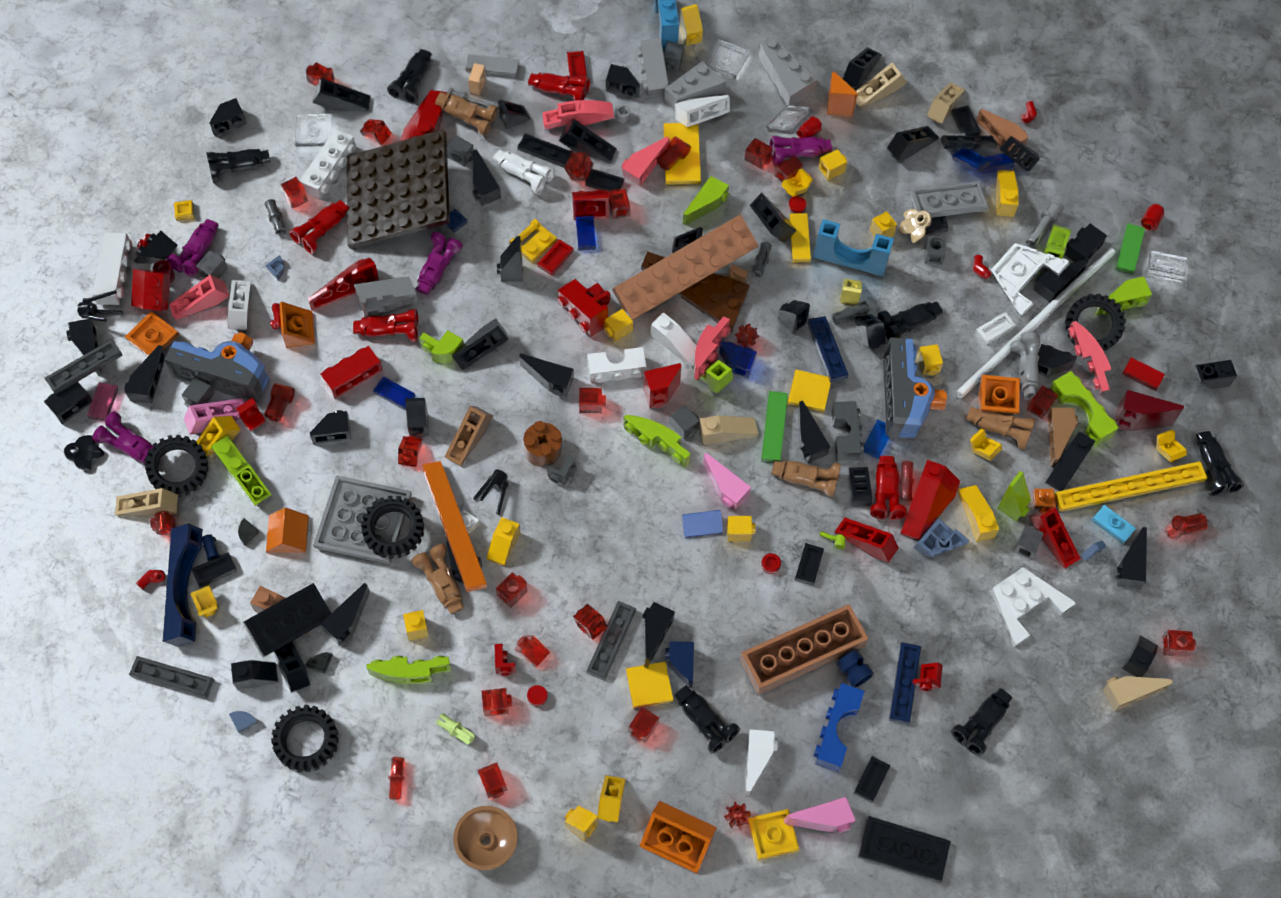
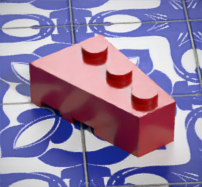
[557,279,608,338]

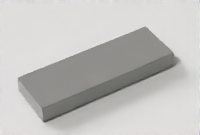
[465,54,519,77]

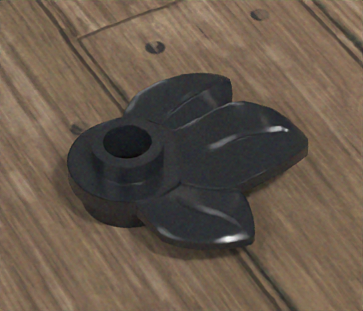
[64,435,104,470]

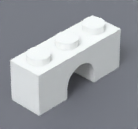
[587,347,646,383]

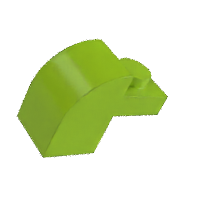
[1044,225,1071,259]
[419,330,464,364]
[699,360,733,393]

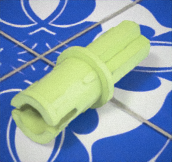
[436,713,475,745]

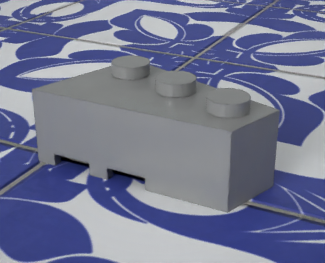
[637,38,669,96]
[354,276,418,319]

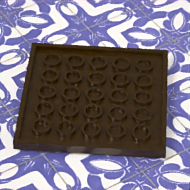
[347,129,450,249]

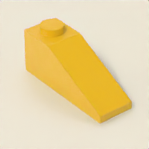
[996,169,1019,217]
[957,485,999,542]

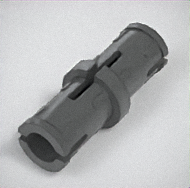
[264,199,287,235]
[751,242,772,278]
[831,301,869,325]

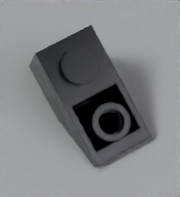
[606,64,640,98]
[209,98,247,136]
[134,230,178,263]
[1038,344,1077,377]
[1194,360,1237,389]

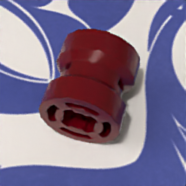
[152,260,175,284]

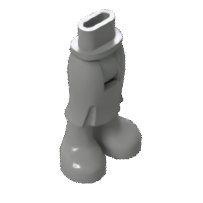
[1010,332,1040,400]

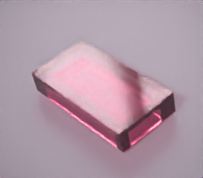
[87,383,119,421]

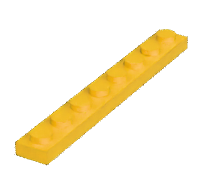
[1054,461,1207,512]

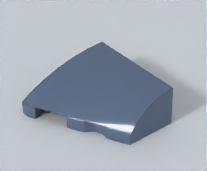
[913,518,970,557]

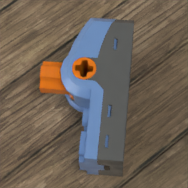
[164,332,270,403]
[882,337,947,438]

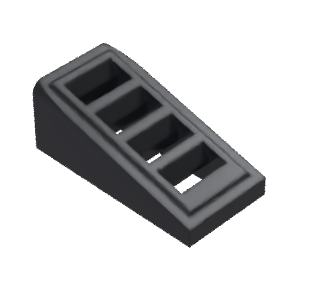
[1000,136,1040,172]
[849,467,872,507]

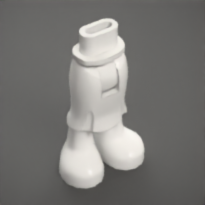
[493,150,555,195]

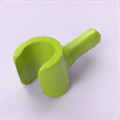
[820,531,846,549]

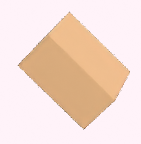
[468,63,486,96]

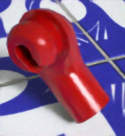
[1021,101,1037,123]
[973,255,991,279]
[270,303,281,330]
[136,570,166,590]

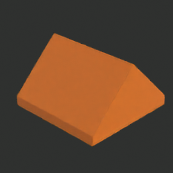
[827,71,858,116]
[279,301,315,348]
[977,375,1020,414]
[266,507,309,553]

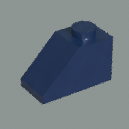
[665,641,694,687]

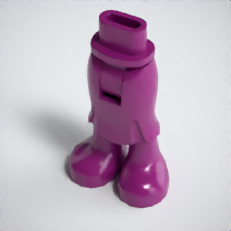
[769,135,832,167]
[166,219,219,276]
[415,232,463,295]
[92,411,153,464]

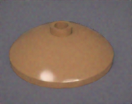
[453,806,518,871]

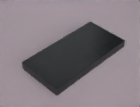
[242,583,331,658]
[858,816,951,883]

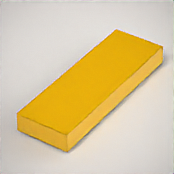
[789,213,811,263]

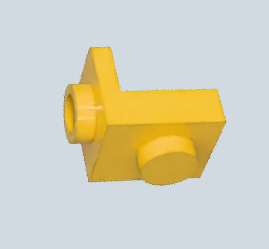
[781,169,813,197]
[970,428,1003,461]
[1156,429,1187,462]
[190,585,219,618]

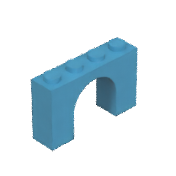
[653,0,679,52]
[813,219,894,277]

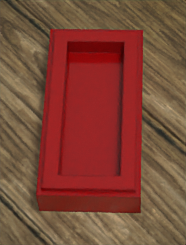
[567,51,587,77]
[537,239,574,276]
[1122,357,1165,391]

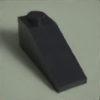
[843,47,882,87]
[312,78,371,111]
[558,119,617,163]
[887,126,939,160]
[472,149,501,206]
[749,192,796,243]
[497,236,523,281]
[1033,259,1089,303]
[66,318,102,376]
[452,318,509,371]
[124,345,166,404]
[519,353,574,396]
[798,400,830,464]
[1045,431,1096,491]
[1114,527,1147,589]
[320,583,370,646]
[642,602,675,669]
[273,642,310,693]

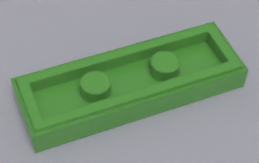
[1115,223,1145,275]

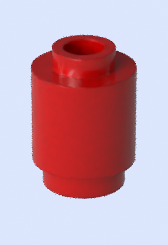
[795,116,822,138]
[1141,204,1164,231]

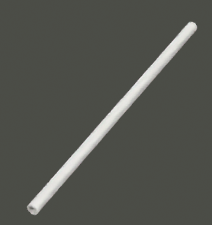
[955,247,1116,399]

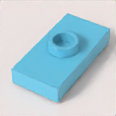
[1091,505,1136,544]

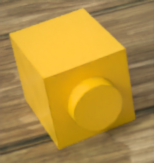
[818,149,847,181]
[869,211,897,237]
[604,309,633,342]
[917,344,943,375]
[727,516,756,542]
[403,610,429,641]

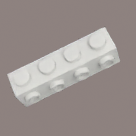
[299,129,356,199]
[92,232,133,305]

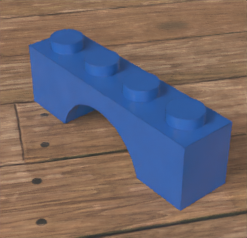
[813,683,865,772]

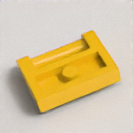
[509,219,557,264]

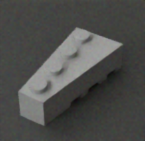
[758,36,817,109]

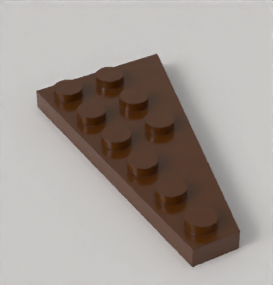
[641,251,750,333]

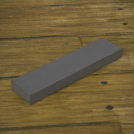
[44,339,123,395]
[586,601,636,681]
[129,656,214,699]

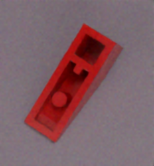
[1029,507,1081,568]
[834,517,899,563]

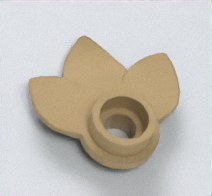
[898,209,932,243]

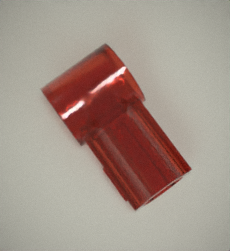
[657,136,691,170]
[264,383,295,422]
[1165,513,1208,539]

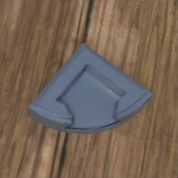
[265,255,284,280]
[1081,541,1106,561]
[229,711,258,733]

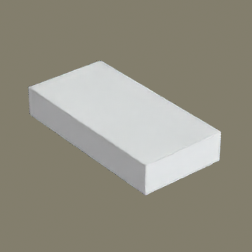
[975,312,1017,345]

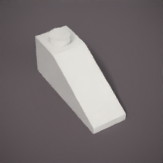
[675,95,730,127]
[228,280,251,331]
[651,312,697,368]
[745,730,778,796]

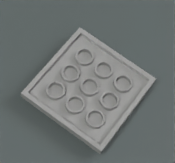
[313,475,412,564]

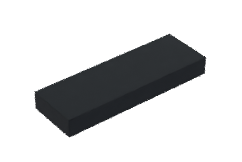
[517,133,573,168]
[941,135,997,149]

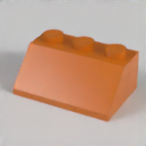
[639,800,717,873]

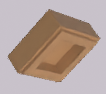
[728,264,748,283]

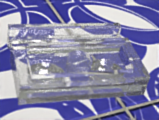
[1147,251,1188,283]

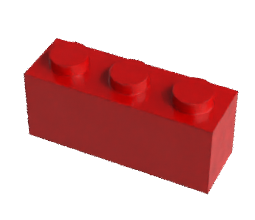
[320,345,383,399]

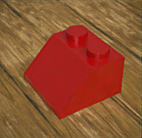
[572,190,609,220]
[131,269,171,311]
[643,363,682,409]

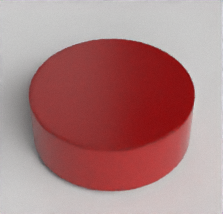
[788,196,806,214]
[761,553,781,574]
[527,685,548,707]

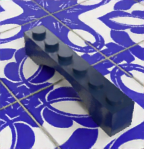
[162,523,203,647]

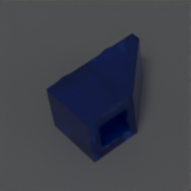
[719,340,757,379]

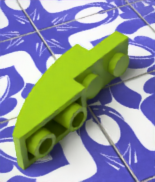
[623,415,691,467]
[211,435,272,506]
[366,656,452,684]

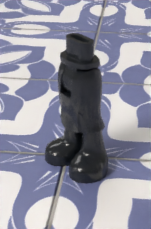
[387,49,432,104]
[206,149,271,183]
[877,301,943,340]
[1196,431,1244,496]
[674,685,740,754]
[951,688,1013,756]

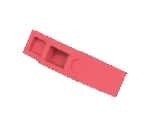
[542,100,614,130]
[694,316,731,381]
[1068,321,1111,393]

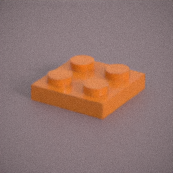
[125,312,179,356]

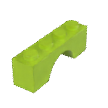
[1049,371,1118,447]

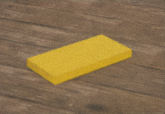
[663,123,701,185]

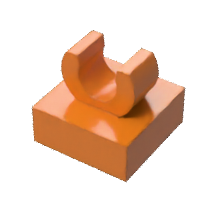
[1033,489,1056,509]

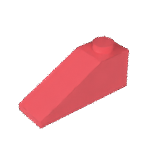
[622,137,671,186]
[169,275,230,320]

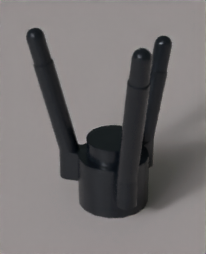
[77,290,124,322]
[473,469,509,515]

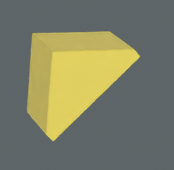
[840,278,862,306]

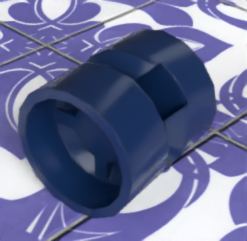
[836,650,874,688]

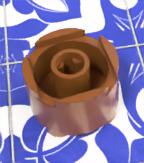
[523,421,562,467]

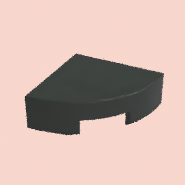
[238,518,259,546]
[305,652,333,674]

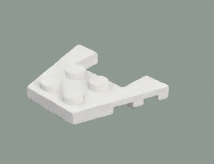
[991,243,1070,317]
[991,567,1076,647]

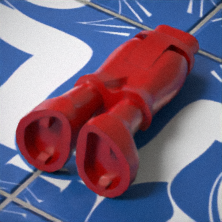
[528,72,590,101]
[289,200,349,255]
[353,309,419,342]
[870,456,907,520]

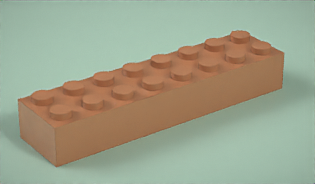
[612,214,759,320]

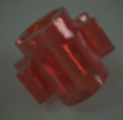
[735,323,759,348]
[150,511,176,535]
[724,801,751,830]

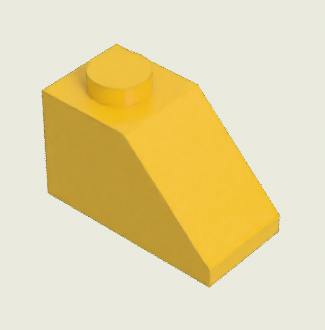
[679,4,703,46]
[196,416,241,457]
[486,517,521,567]
[597,775,626,822]
[564,805,598,843]

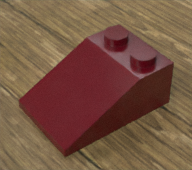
[1114,390,1184,431]

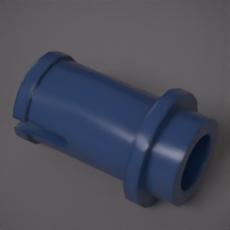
[202,534,220,561]

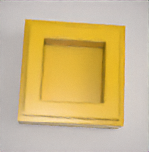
[174,200,194,221]

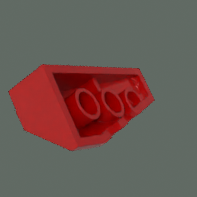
[401,90,447,141]
[307,257,379,311]
[900,459,960,541]

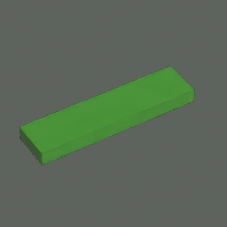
[761,391,788,463]

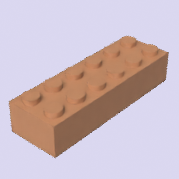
[740,604,869,695]

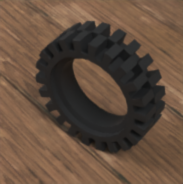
[1065,294,1126,351]
[145,435,208,497]
[361,496,424,559]
[271,705,339,773]

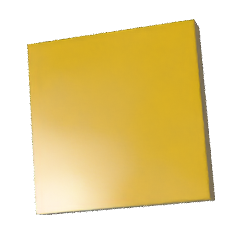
[787,369,831,413]
[626,661,673,709]
[747,809,799,861]

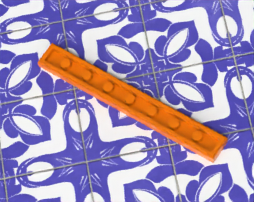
[422,461,487,592]

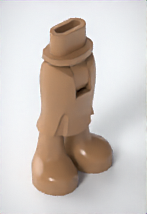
[435,92,498,136]
[966,407,1036,451]
[771,460,841,498]
[411,544,465,615]

